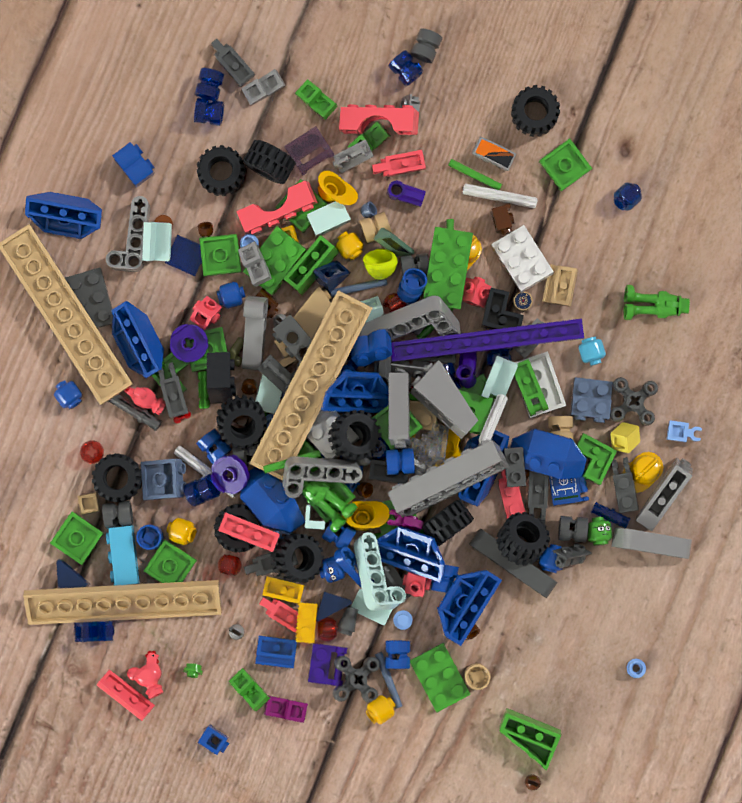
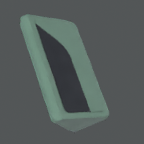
[374,228,415,257]

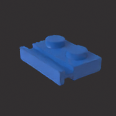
[255,635,297,669]

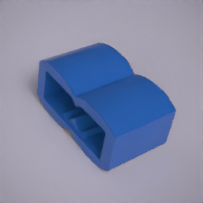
[112,142,155,188]
[351,329,392,367]

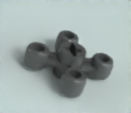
[610,377,658,426]
[332,655,380,702]

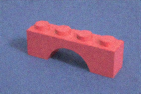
[339,104,419,135]
[236,181,318,235]

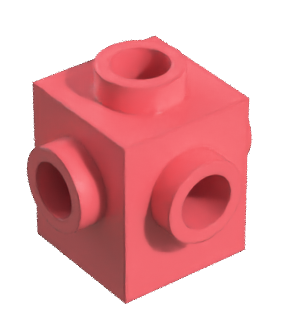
[462,276,491,308]
[189,296,222,330]
[402,571,432,597]

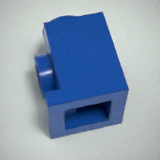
[197,725,229,755]

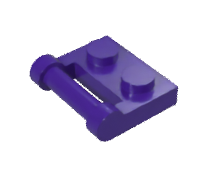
[308,643,348,686]

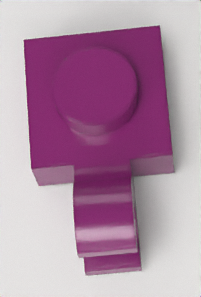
[387,509,423,532]

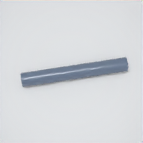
[331,279,387,297]
[375,652,403,709]

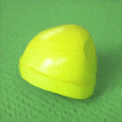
[363,249,398,280]

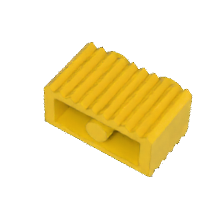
[295,602,317,643]

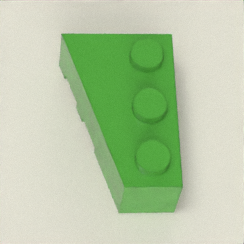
[499,708,561,771]

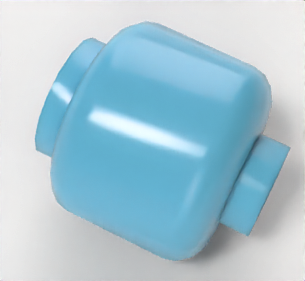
[578,336,606,366]

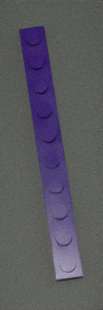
[391,319,584,362]

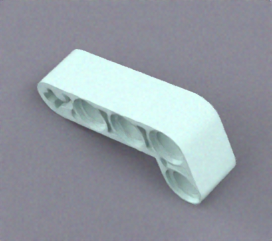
[354,532,406,611]

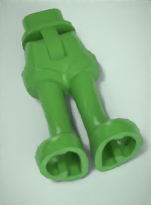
[623,285,690,320]
[302,480,358,533]

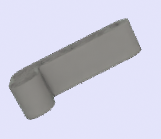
[106,196,150,272]
[242,296,268,370]
[282,456,362,498]
[611,528,692,559]

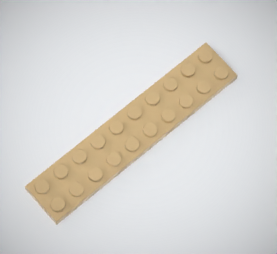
[0,224,134,405]
[249,290,372,480]
[23,580,222,625]

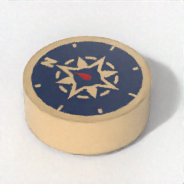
[513,292,533,311]

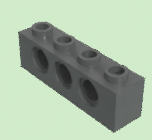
[272,314,340,374]

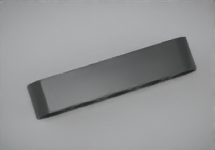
[469,529,557,599]

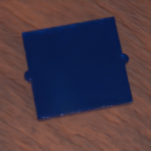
[165,235,202,276]

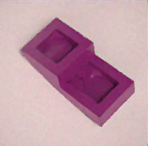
[264,695,308,723]

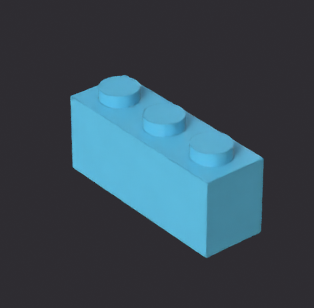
[106,526,140,586]

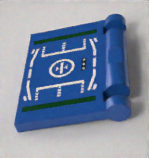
[549,469,589,506]

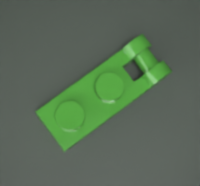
[514,359,549,416]

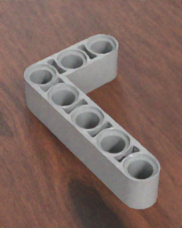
[358,296,461,340]

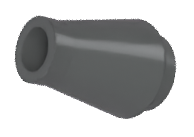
[337,606,358,636]

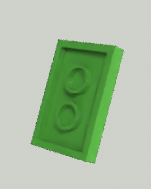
[243,226,307,295]
[410,643,471,713]

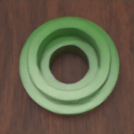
[183,663,203,678]

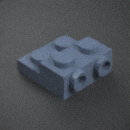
[570,377,613,423]
[141,459,187,500]

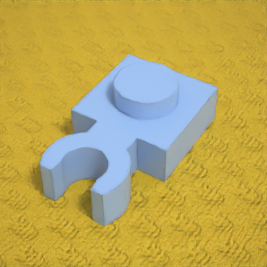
[666,420,702,442]

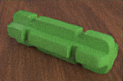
[198,371,210,409]

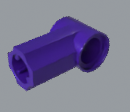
[387,180,426,207]
[456,352,478,388]

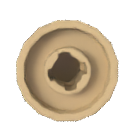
[359,212,392,244]
[548,416,573,439]
[464,663,490,690]

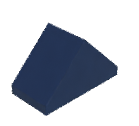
[313,260,351,293]
[56,559,90,589]
[316,592,352,621]

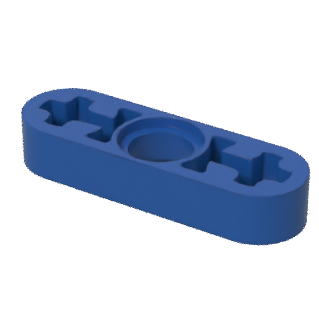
[334,547,375,588]

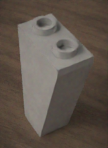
[410,360,478,439]
[389,373,410,449]
[636,458,693,531]

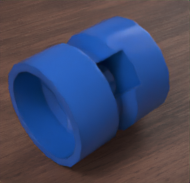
[397,268,427,304]
[196,428,232,464]
[386,448,415,475]
[321,521,357,549]
[136,525,164,550]
[430,565,459,593]
[385,640,410,669]

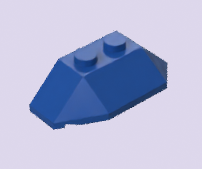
[25,192,102,239]
[112,301,164,378]
[321,371,389,413]
[510,429,587,479]
[458,430,509,507]
[240,467,305,533]
[377,526,445,583]
[437,570,502,646]

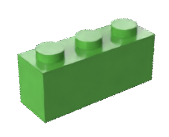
[283,235,339,295]

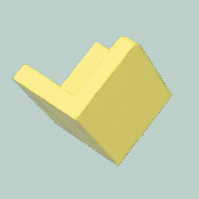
[610,422,640,454]

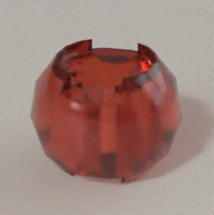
[383,293,407,313]
[80,440,104,464]
[218,554,242,576]
[318,617,337,641]

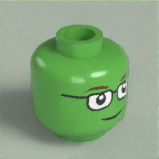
[587,517,613,546]

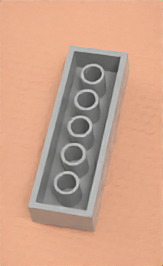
[387,440,509,517]

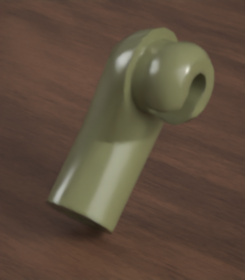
[230,337,244,367]

